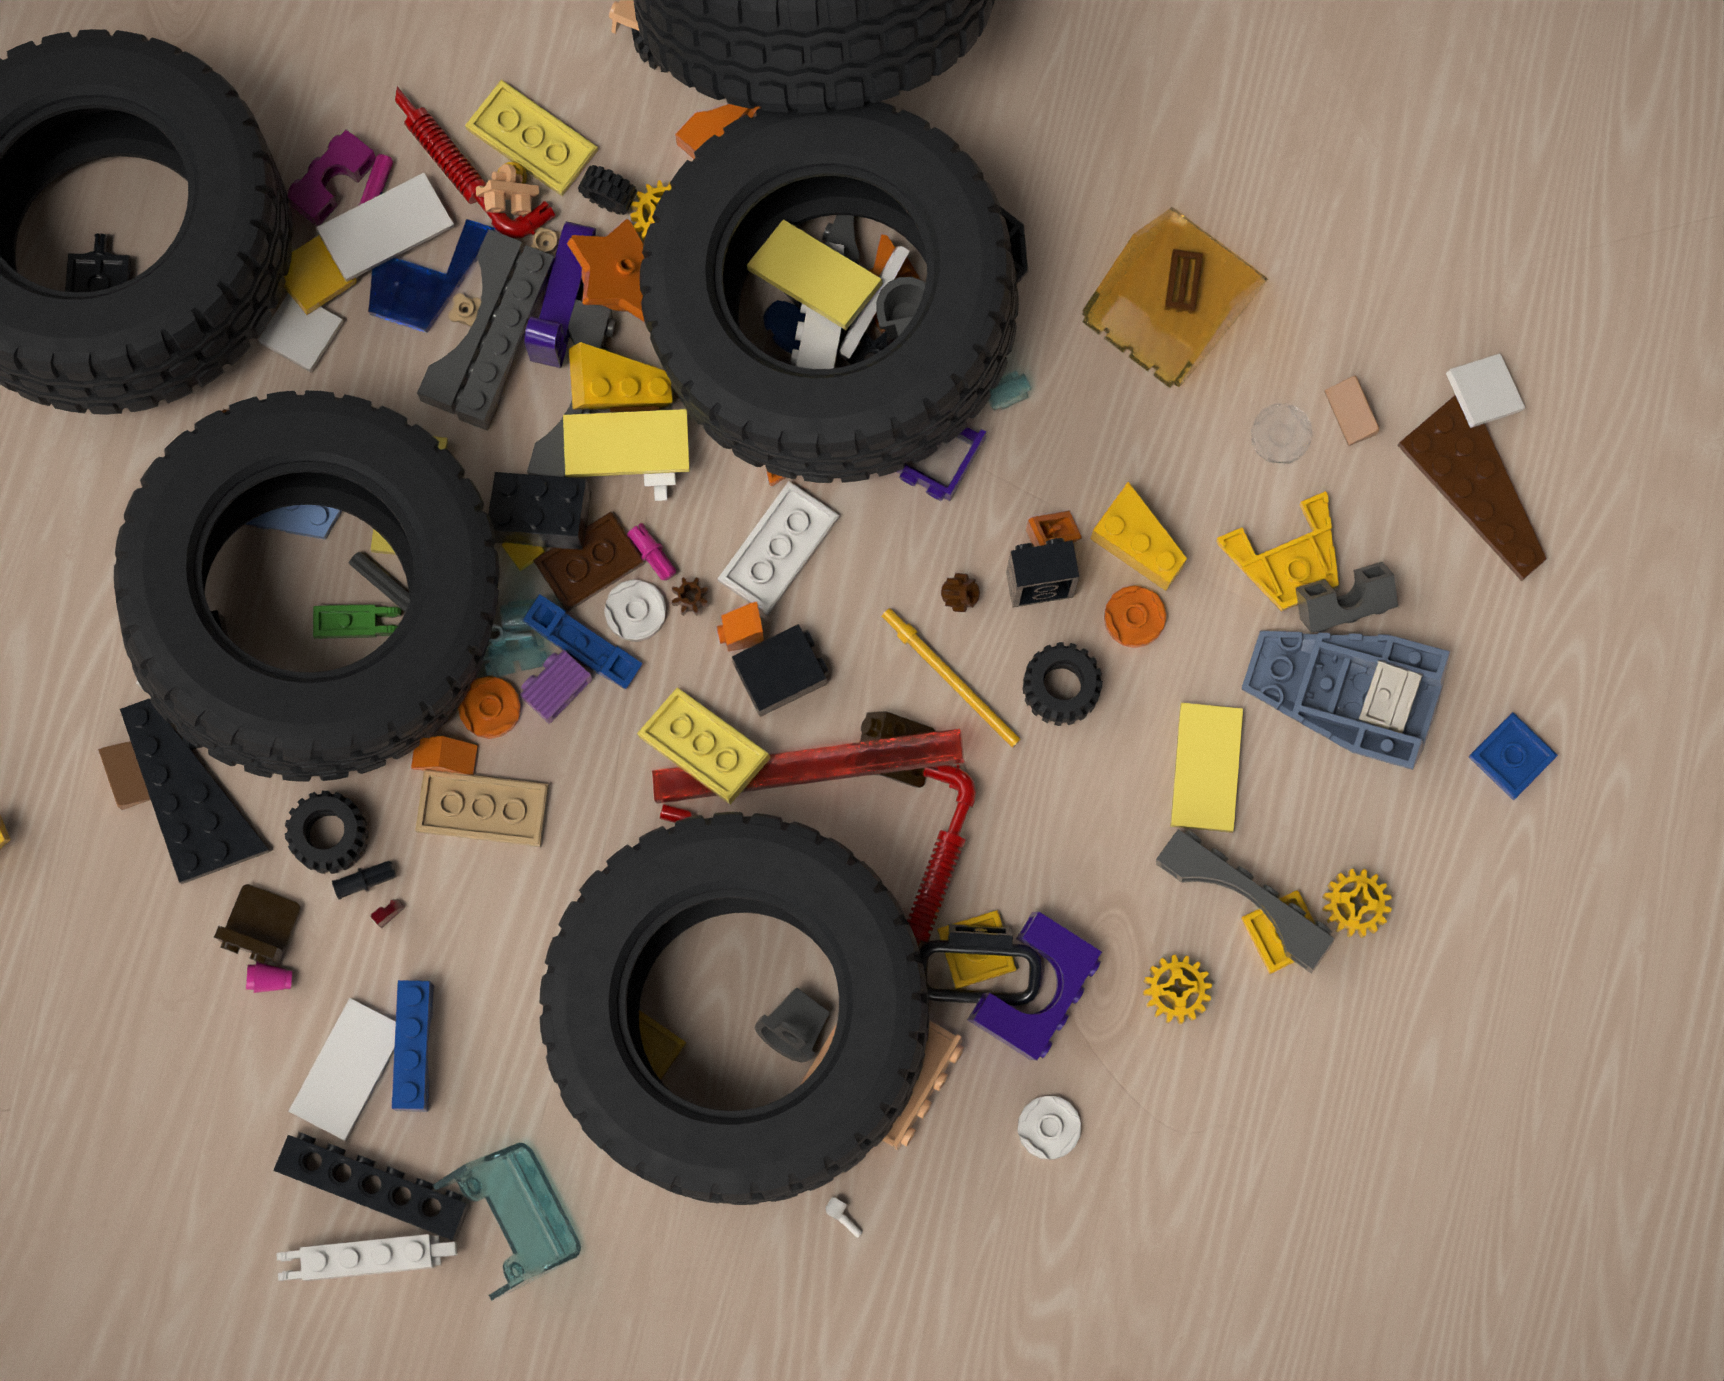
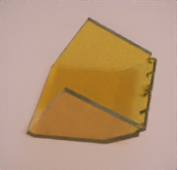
[1082,207,1268,388]

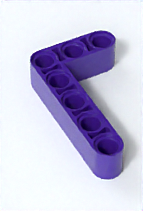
[525,221,596,368]

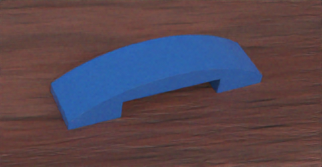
[522,594,643,689]

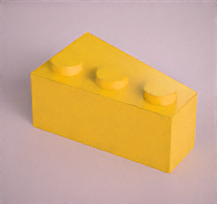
[569,342,672,410]
[1090,482,1187,591]

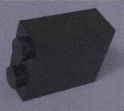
[732,624,829,717]

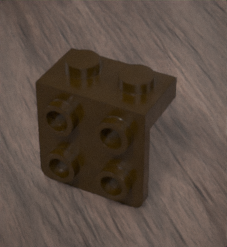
[853,711,936,788]
[214,884,301,965]

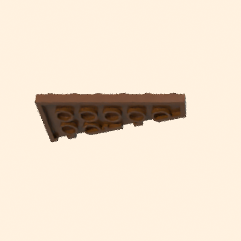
[1397,395,1546,581]

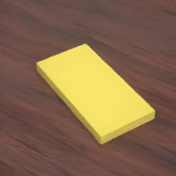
[465,80,598,196]
[747,219,883,330]
[563,409,690,477]
[637,687,771,805]
[1170,703,1243,833]

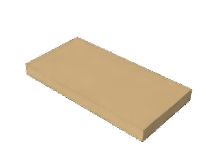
[415,769,549,847]

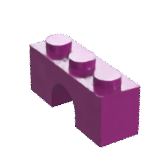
[287,129,376,227]

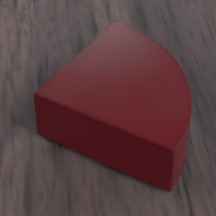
[370,899,405,929]

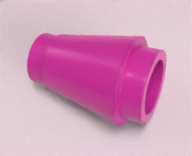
[246,962,292,993]

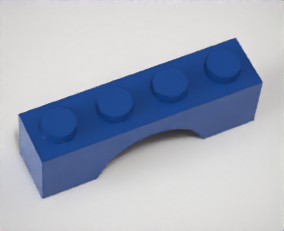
[392,980,434,1112]

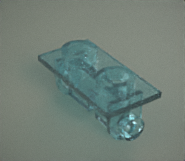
[483,636,547,677]

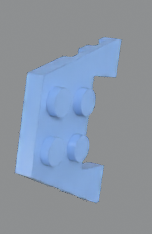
[246,505,342,540]

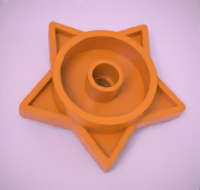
[567,219,645,322]

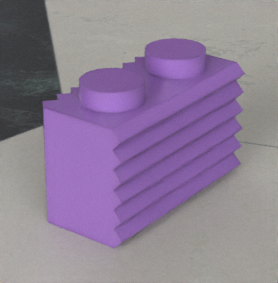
[520,650,592,724]

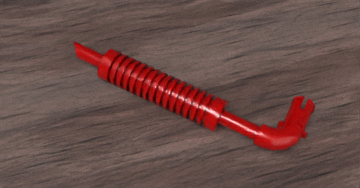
[395,86,556,238]
[907,758,976,947]

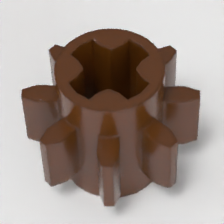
[941,573,980,612]
[671,577,709,616]

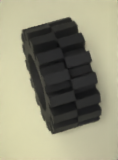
[578,165,637,215]

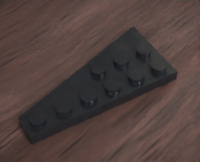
[120,699,271,885]

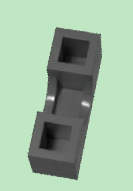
[1296,562,1398,633]

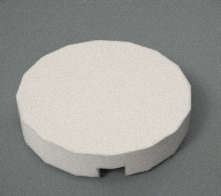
[604,579,666,642]
[1017,1096,1081,1160]

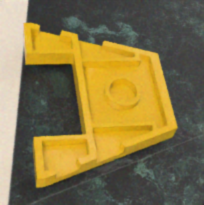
[1216,491,1339,612]

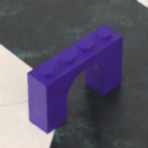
[967,911,1102,1061]

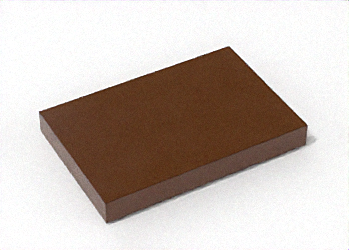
[533,511,645,613]

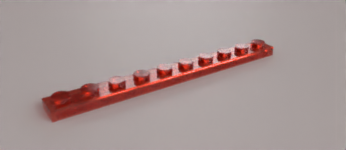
[652,729,965,804]

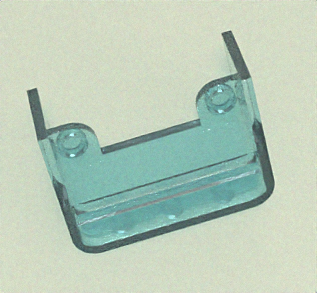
[433,1143,581,1301]

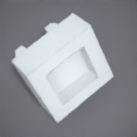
[644,472,676,501]

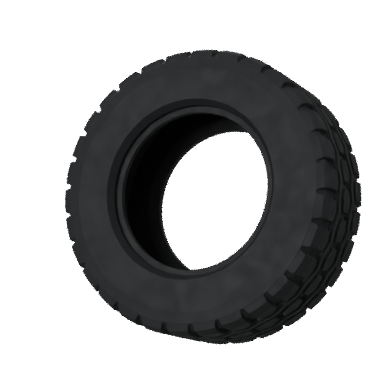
[633,0,995,113]
[0,29,293,415]
[640,101,1019,483]
[114,390,500,782]
[539,812,929,1205]

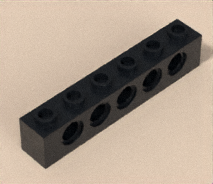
[273,1132,470,1241]

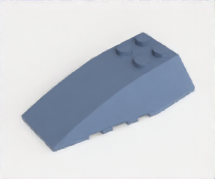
[1241,631,1450,770]

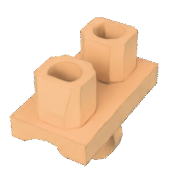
[476,164,539,216]

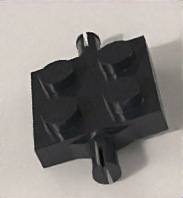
[65,233,131,292]

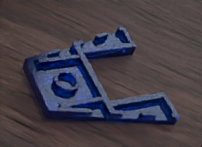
[368,192,496,333]

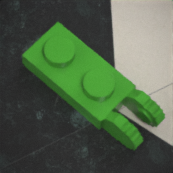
[313,605,401,639]

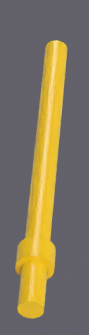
[881,608,1021,748]

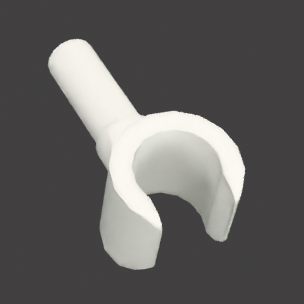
[489,624,532,646]
[826,1197,862,1237]

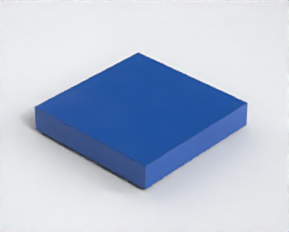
[1468,712,1558,800]

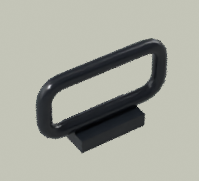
[919,924,1042,1006]

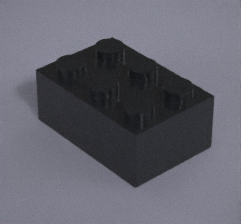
[488,472,592,550]
[1006,538,1079,608]

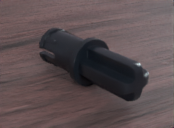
[332,861,396,900]

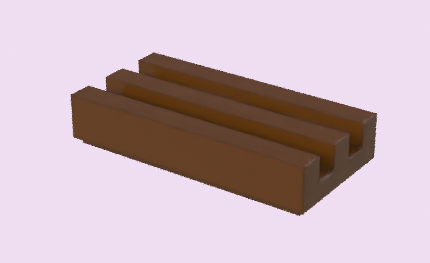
[1164,249,1203,314]

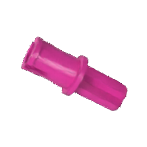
[627,523,676,581]

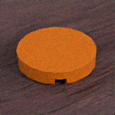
[1104,585,1166,648]
[458,676,521,739]

